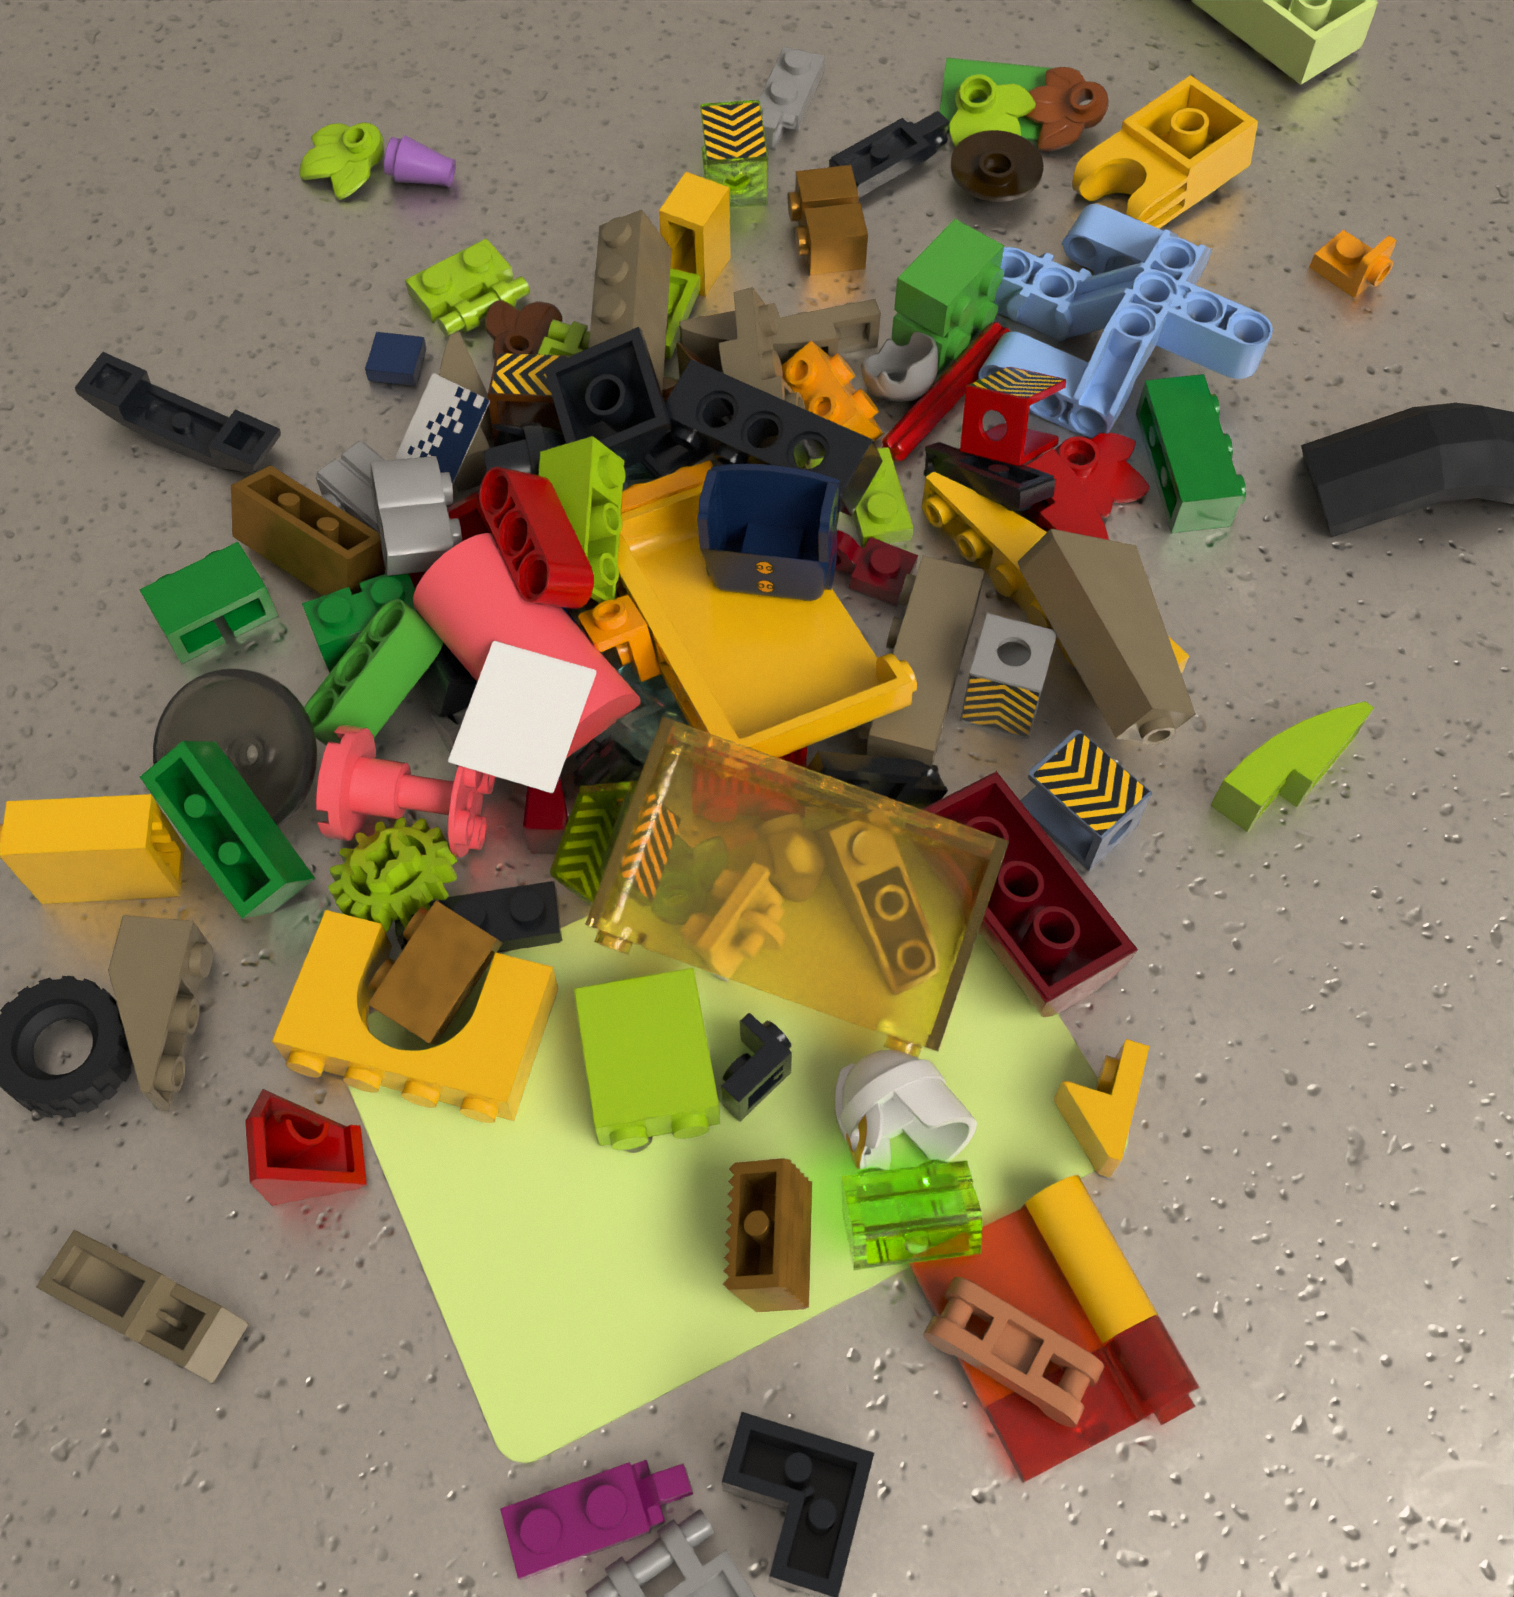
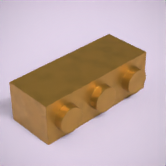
[231,465,385,596]

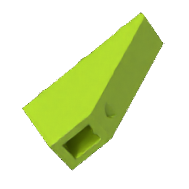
[539,436,626,603]

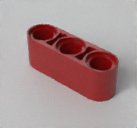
[479,466,594,609]

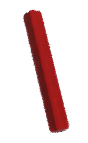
[882,322,1010,462]

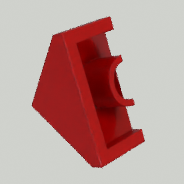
[245,1089,367,1206]

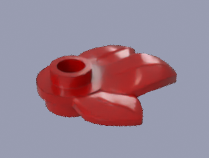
[1055,433,1150,518]

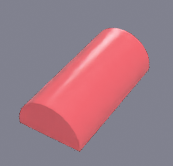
[413,533,640,758]

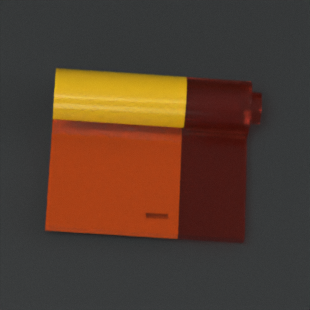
[909,1175,1200,1483]

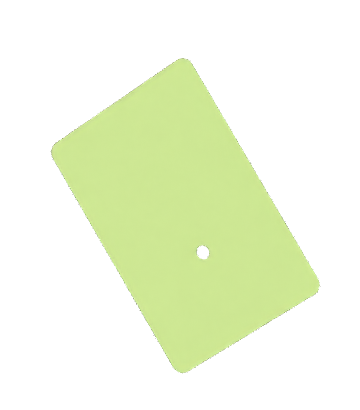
[347,803,1129,1463]

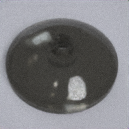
[153,669,317,827]

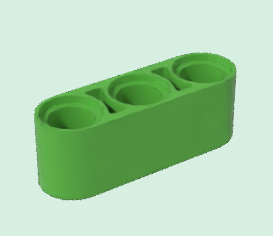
[300,599,443,746]

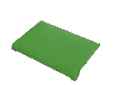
[940,57,1079,145]

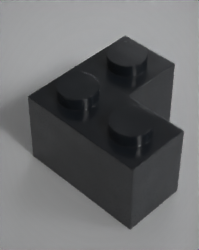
[722,1412,874,1597]

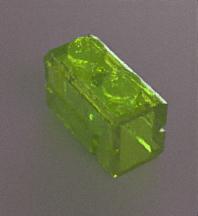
[841,1159,982,1270]

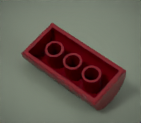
[902,771,1138,1017]

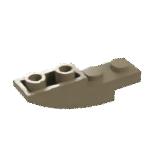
[718,287,811,469]
[679,299,881,372]

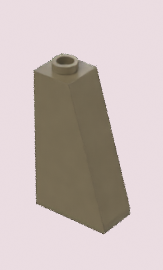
[1018,529,1196,745]

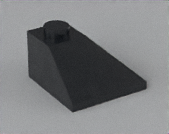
[544,327,672,468]

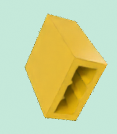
[0,794,185,904]

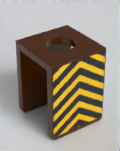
[488,353,569,447]

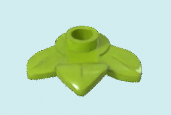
[949,74,1036,148]
[299,122,384,200]

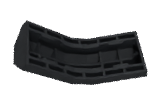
[1301,402,1514,537]

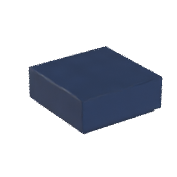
[365,332,427,386]

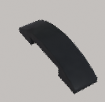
[74,352,281,472]

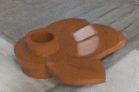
[1023,67,1109,151]

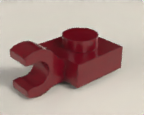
[835,530,918,607]

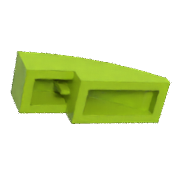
[1210,701,1374,832]

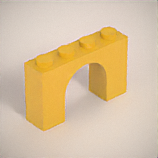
[272,910,559,1123]

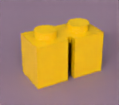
[659,172,731,297]

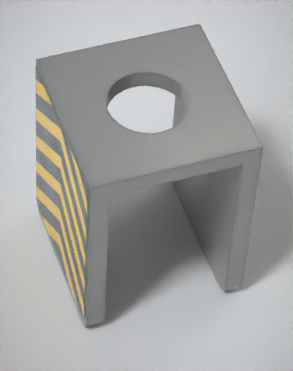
[960,613,1057,739]

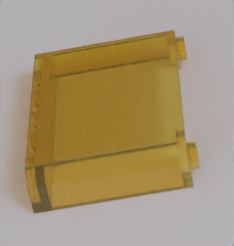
[585,716,1009,1058]

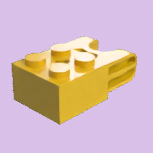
[1072,75,1258,229]

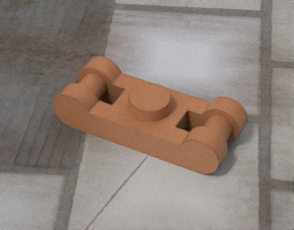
[923,1276,1104,1428]

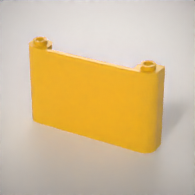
[616,484,917,780]

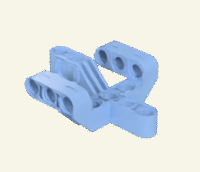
[978,204,1273,439]

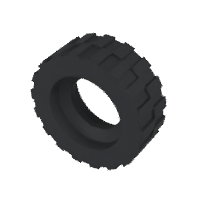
[0,976,132,1118]

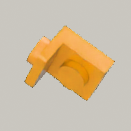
[1309,229,1397,298]
[578,594,661,682]

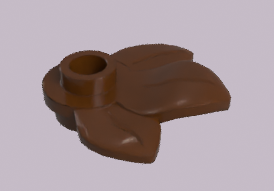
[485,300,563,360]

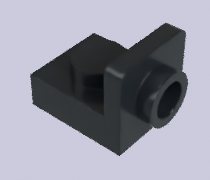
[721,1013,792,1122]

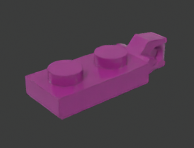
[500,1460,693,1580]

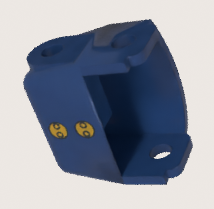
[697,464,840,601]

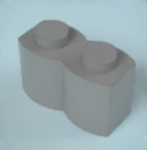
[370,456,462,576]

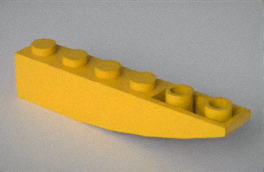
[921,472,1189,674]

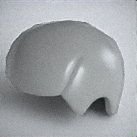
[861,332,938,402]

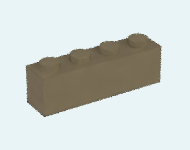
[589,209,671,393]
[859,555,985,766]

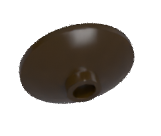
[950,130,1044,202]

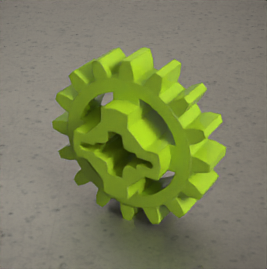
[328,817,457,933]

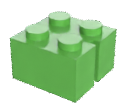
[891,219,1004,375]

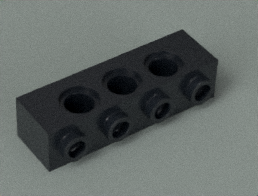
[665,359,883,517]

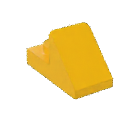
[1054,1039,1150,1178]

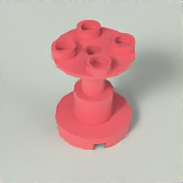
[316,725,496,858]

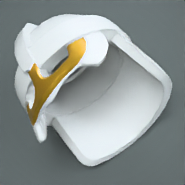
[835,1050,977,1177]

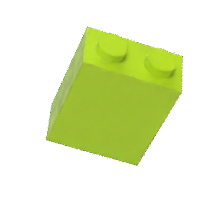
[574,967,720,1150]

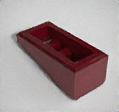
[523,776,569,854]

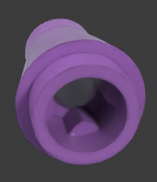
[384,135,456,188]

